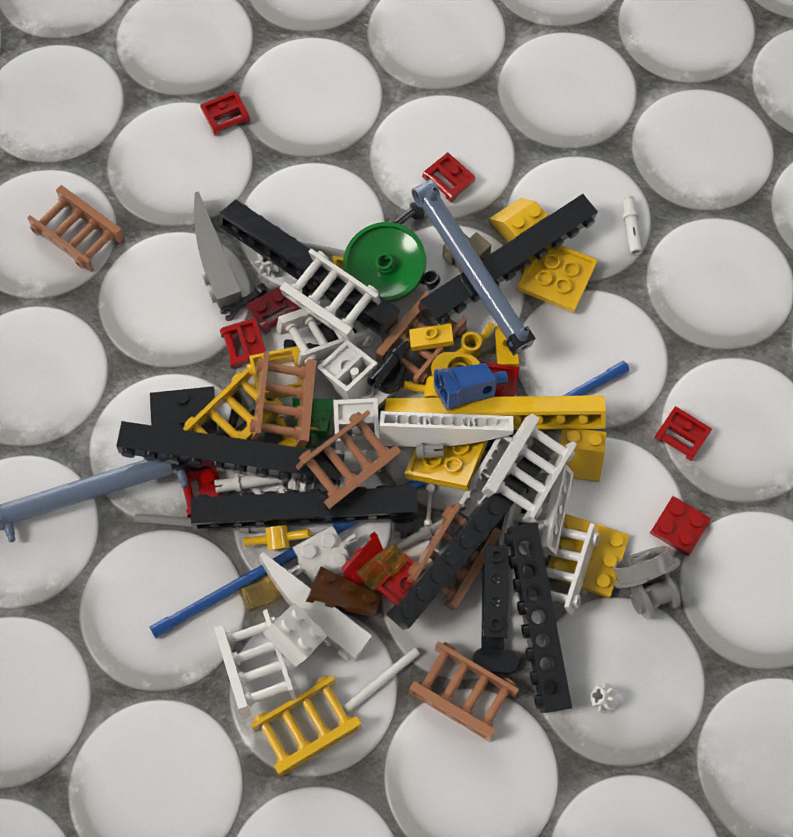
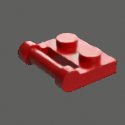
[200,90,251,136]
[422,152,476,202]
[220,318,266,369]
[654,406,712,461]
[183,468,223,518]

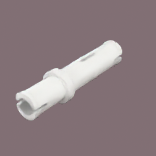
[622,196,642,256]
[215,474,283,494]

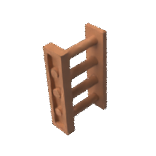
[27,185,125,272]
[376,291,468,384]
[249,351,316,448]
[295,410,401,509]
[407,502,502,610]
[409,641,519,742]

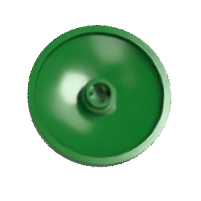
[343,222,427,303]

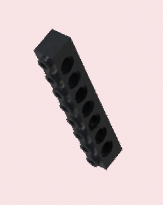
[504,522,572,713]

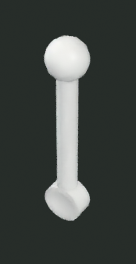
[424,484,435,526]

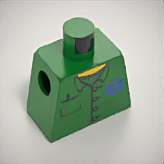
[292,398,334,449]

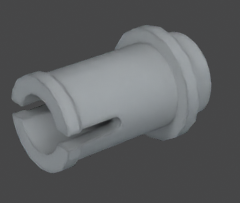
[416,443,444,460]

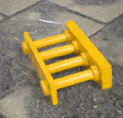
[183,369,283,440]
[251,675,362,777]

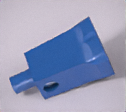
[434,363,508,410]

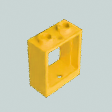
[247,346,302,400]

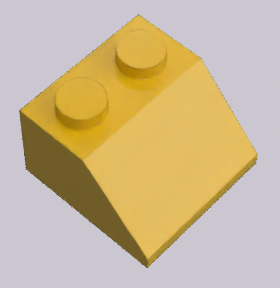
[489,198,548,242]
[558,429,607,482]

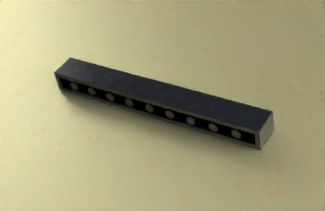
[418,194,598,326]
[219,199,400,337]
[116,421,345,486]
[386,443,551,630]
[191,484,418,531]

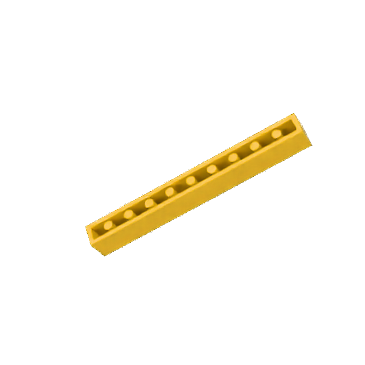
[385,395,606,430]

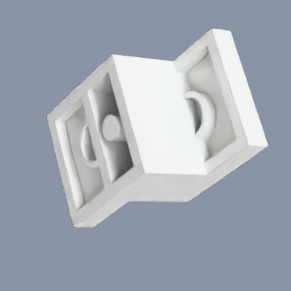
[317,340,397,410]
[333,398,381,473]
[263,602,327,667]

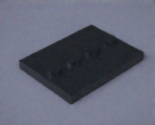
[150,386,218,474]

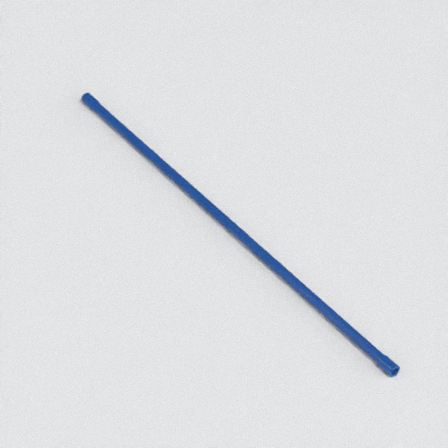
[149,361,630,639]

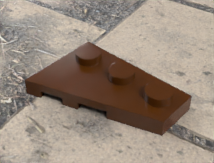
[305,566,381,617]

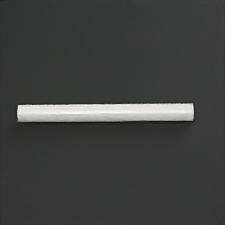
[342,648,420,713]

